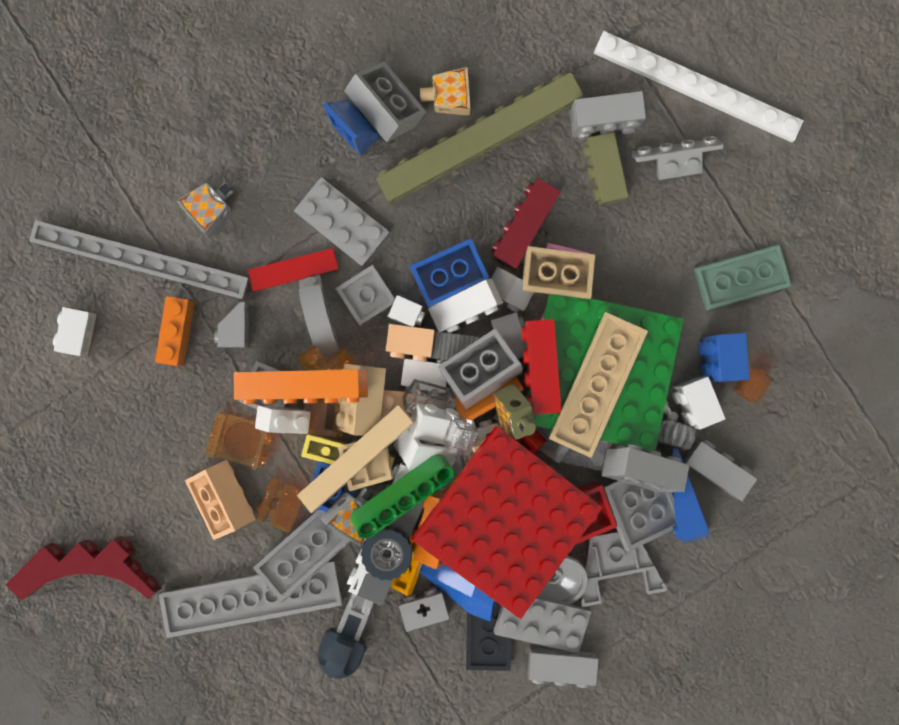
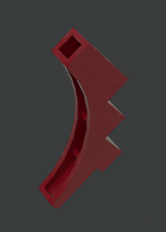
[6,536,161,601]

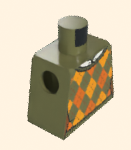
[493,384,536,440]

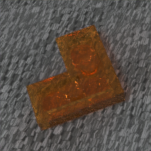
[296,345,357,371]

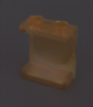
[205,412,274,470]

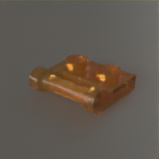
[304,398,342,438]

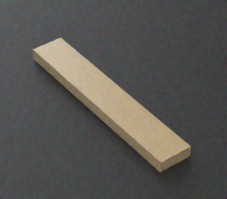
[297,405,415,513]

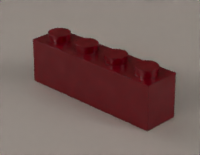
[491,179,561,271]

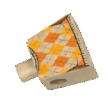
[420,68,470,115]

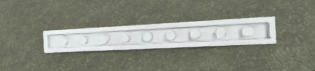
[594,31,804,142]

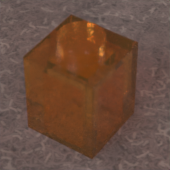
[733,368,772,404]

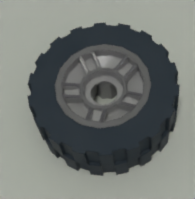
[361,527,413,581]

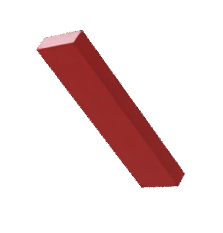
[248,248,339,292]

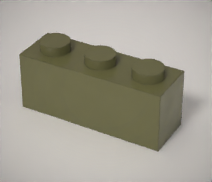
[583,132,628,206]

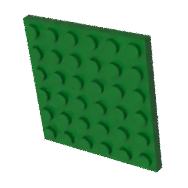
[527,294,684,451]

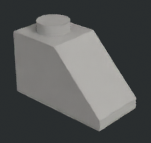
[214,302,249,348]

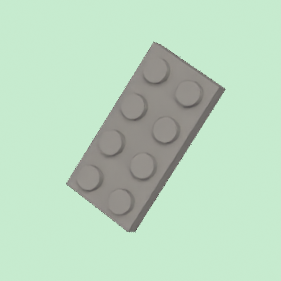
[294,177,390,267]
[253,509,351,602]
[494,597,591,653]

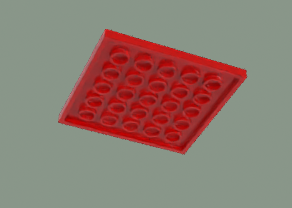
[411,425,603,619]

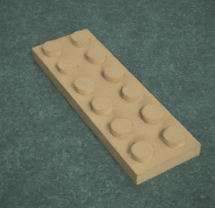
[548,312,648,458]

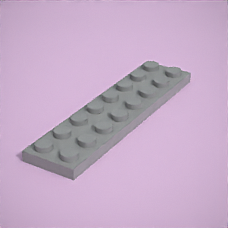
[159,560,343,638]

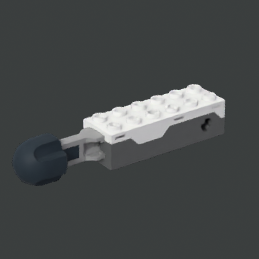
[317,461,424,679]

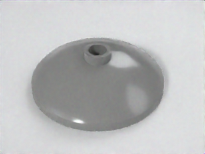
[538,556,588,604]

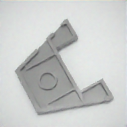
[580,531,667,607]

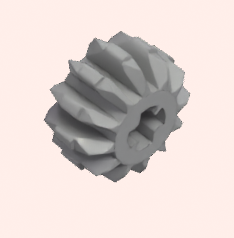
[658,420,696,450]

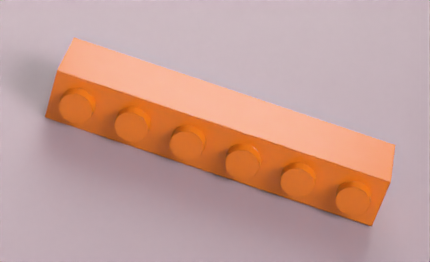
[234,369,368,404]

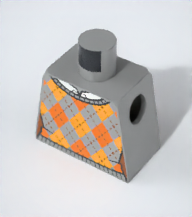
[176,183,234,236]
[321,488,374,547]

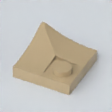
[338,442,394,491]

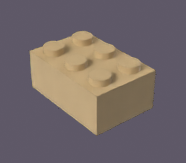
[336,363,386,436]

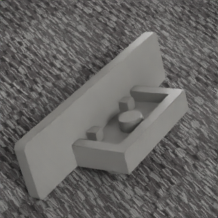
[632,136,724,180]

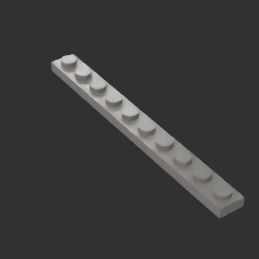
[29,220,250,300]

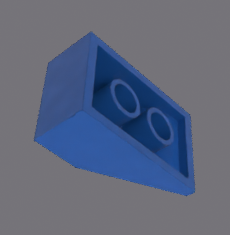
[323,100,380,156]

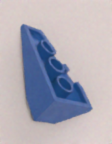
[672,447,709,544]
[420,564,497,621]

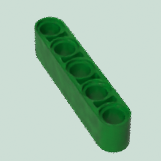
[351,454,454,539]

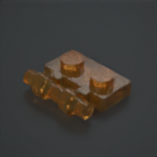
[256,477,303,533]

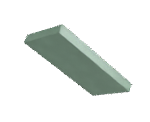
[694,244,792,311]

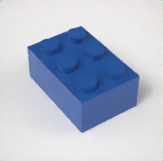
[410,239,489,308]
[698,333,749,382]

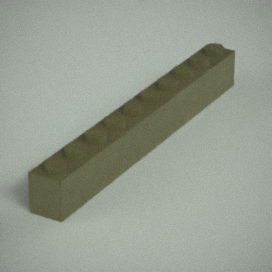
[376,72,584,205]

